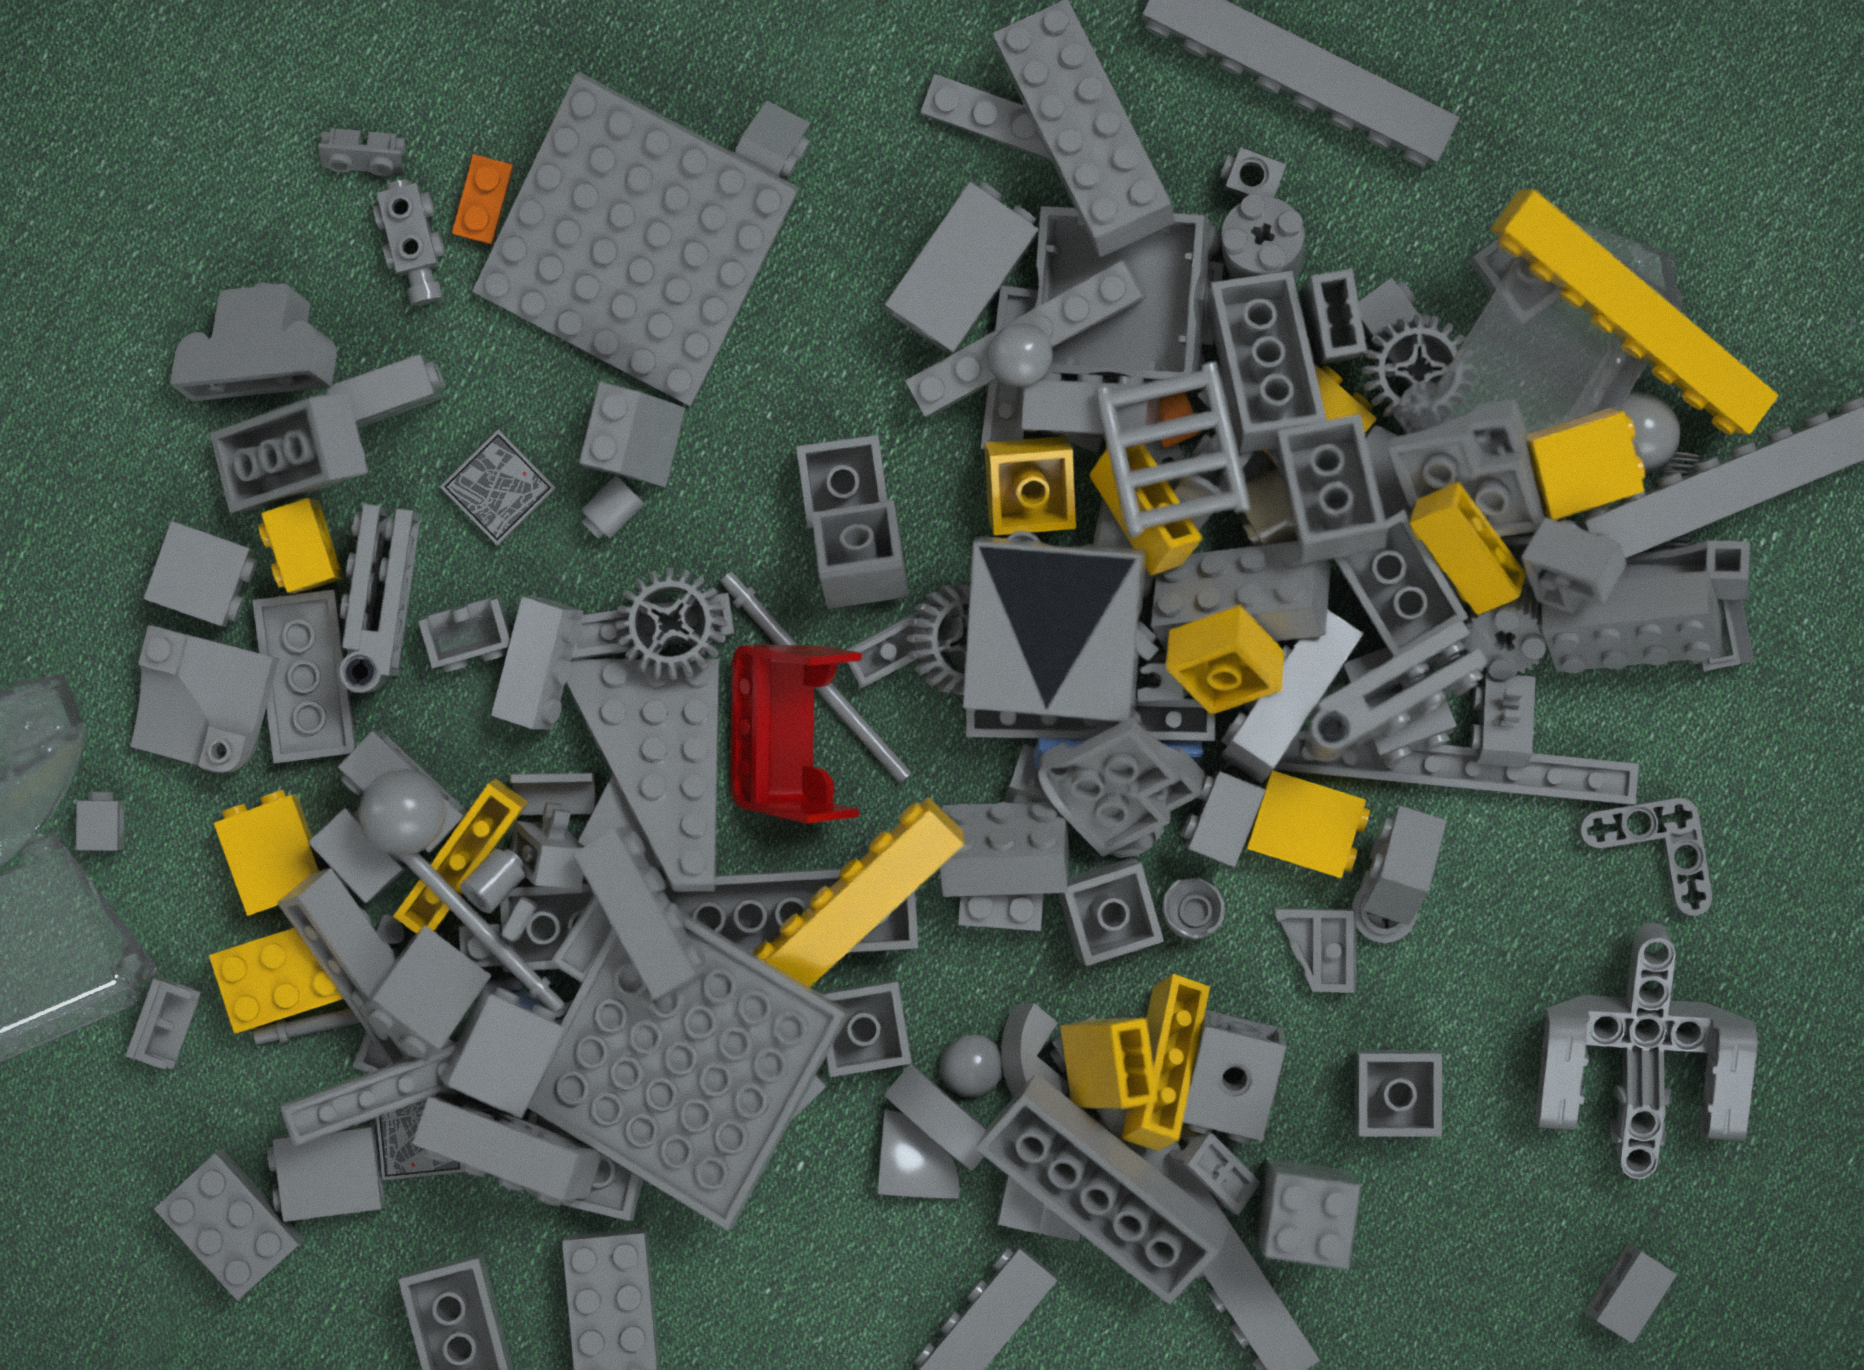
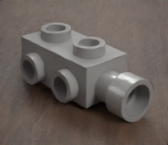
[373,179,445,306]

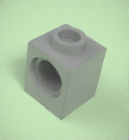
[1219,147,1286,198]
[76,792,125,851]

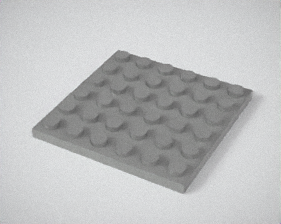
[472,72,800,406]
[527,911,850,1230]

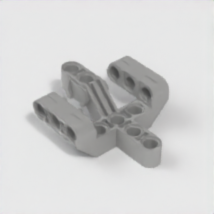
[1536,922,1757,1179]

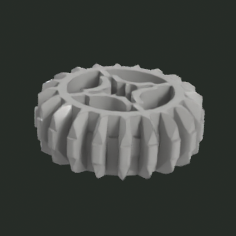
[1361,314,1475,426]
[615,568,728,680]
[905,583,971,695]

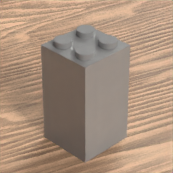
[885,181,1038,356]
[1254,1158,1361,1269]

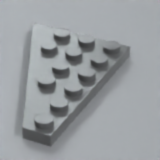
[566,659,719,891]

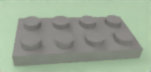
[253,590,356,763]

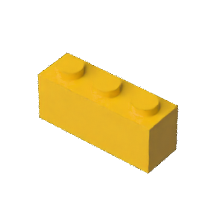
[1089,443,1203,575]
[1409,481,1526,615]

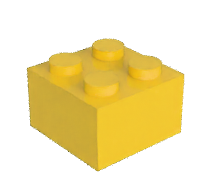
[984,436,1076,535]
[258,498,345,594]
[1166,605,1284,715]

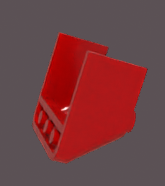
[731,644,862,823]

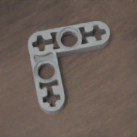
[1578,798,1712,916]

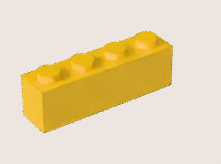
[393,778,529,934]
[1121,974,1210,1152]

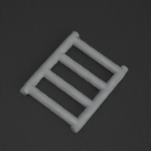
[1095,362,1250,537]

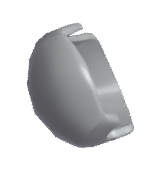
[987,323,1053,386]
[1162,877,1225,940]
[939,1034,1003,1098]

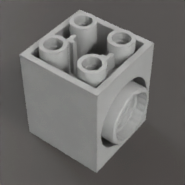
[1183,1010,1287,1143]

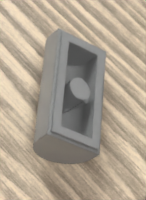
[844,612,918,688]

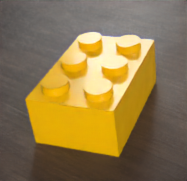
[209,928,344,1034]

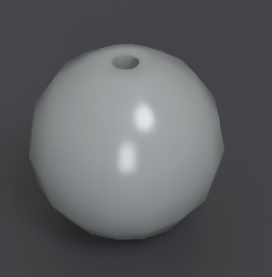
[1603,391,1680,475]
[359,769,446,855]

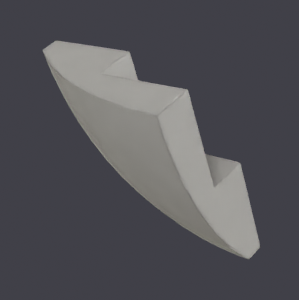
[877,1109,960,1199]

